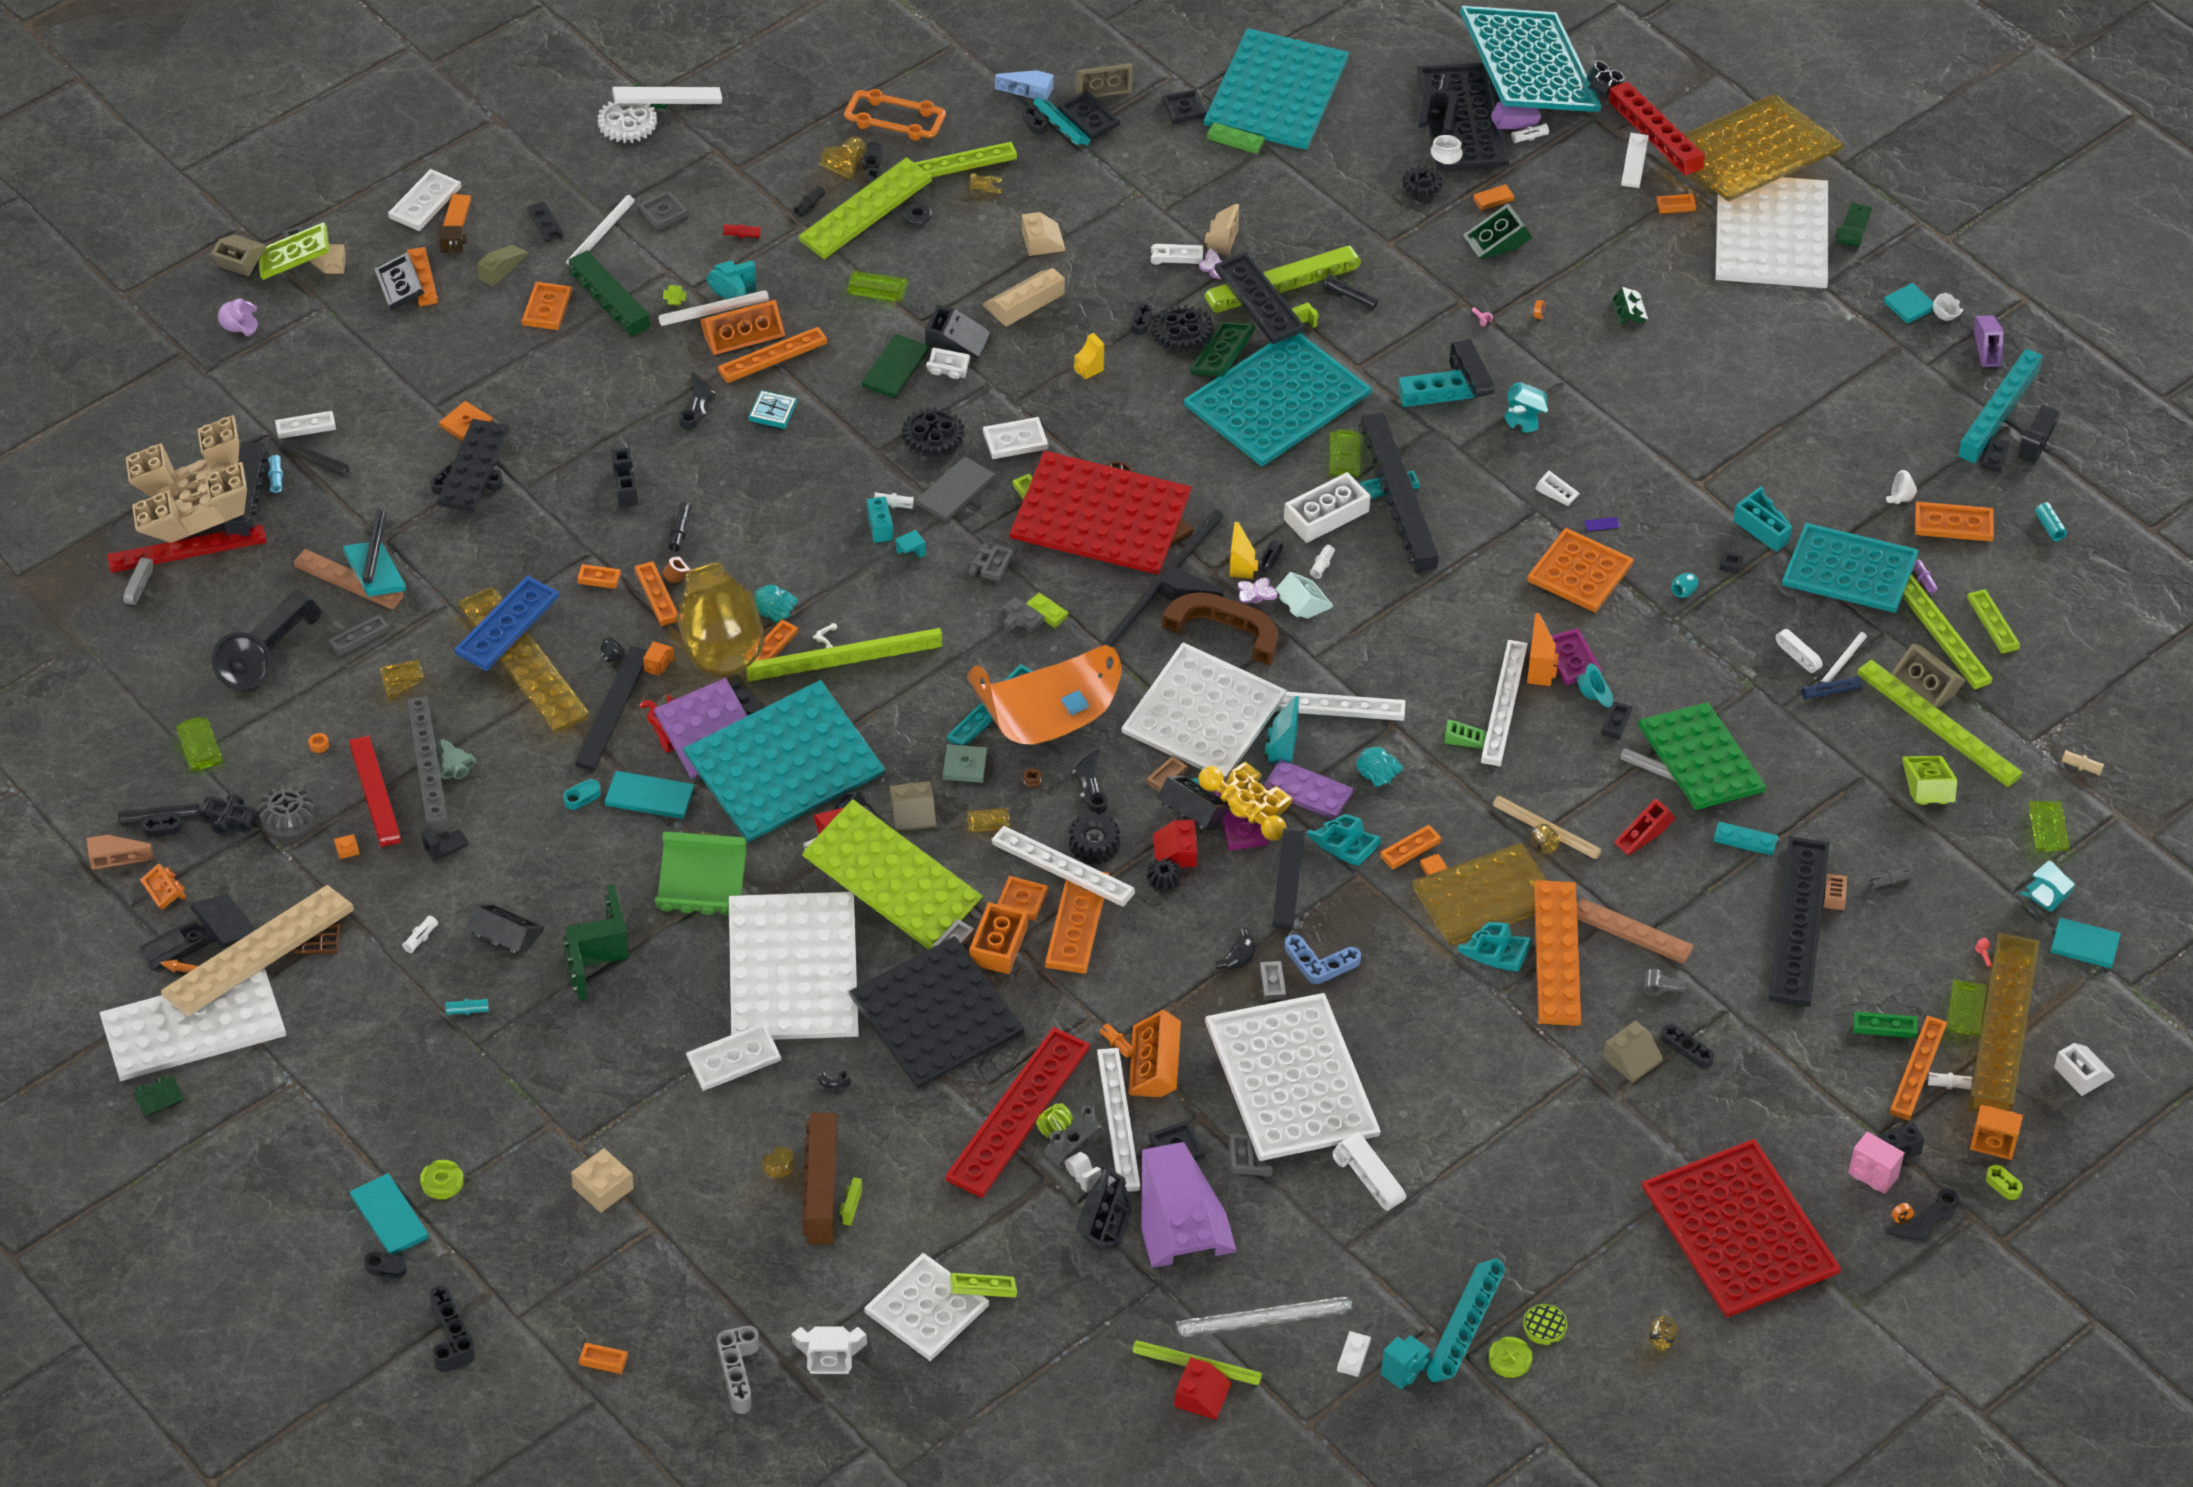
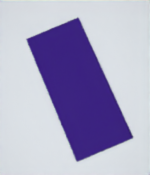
[1584,517,1620,531]

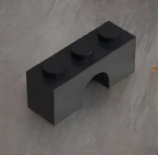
[611,447,638,507]

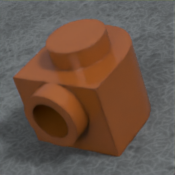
[663,556,690,583]

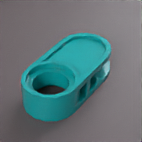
[563,779,601,810]

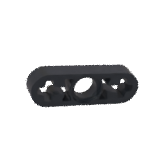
[1661,1024,1714,1068]

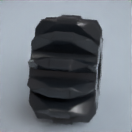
[1147,858,1182,892]

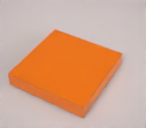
[997,876,1048,921]

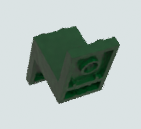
[562,884,629,1001]

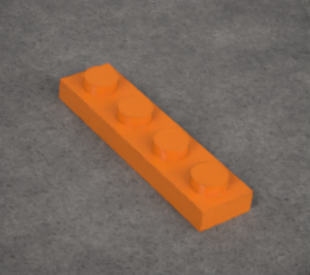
[407,247,438,306]
[635,561,679,626]

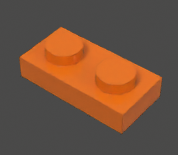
[577,564,621,589]

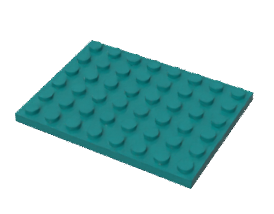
[1459,6,1602,112]
[1204,28,1349,150]
[1183,333,1372,467]
[683,680,886,843]

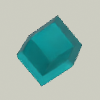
[896,530,926,558]

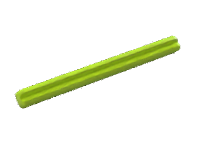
[1133,1340,1262,1385]

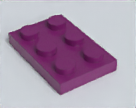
[1551,628,1602,686]

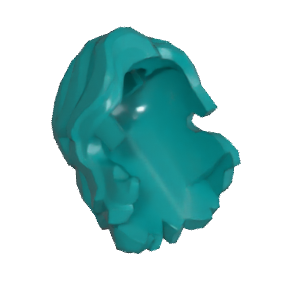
[752,585,798,623]
[1356,747,1403,788]

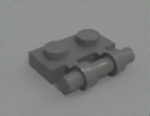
[968,543,1013,582]

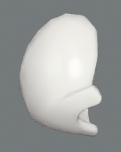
[1933,293,1963,321]

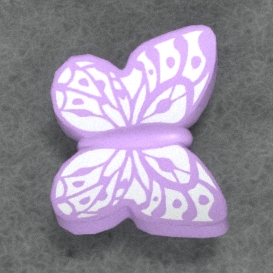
[1199,248,1222,279]
[1238,578,1277,604]

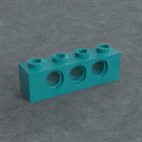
[1398,370,1474,407]

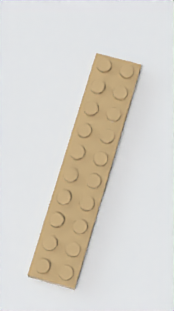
[161,885,354,1017]

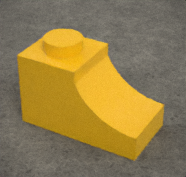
[1074,333,1104,379]

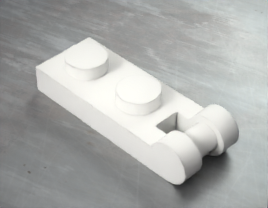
[1151,244,1203,265]

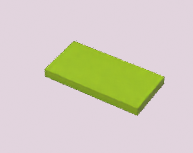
[258,222,330,280]

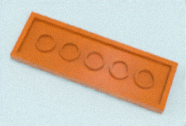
[1045,872,1110,974]

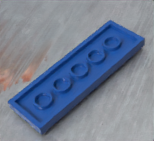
[454,575,559,671]

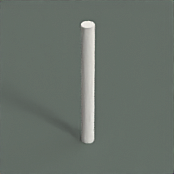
[1821,632,1867,683]

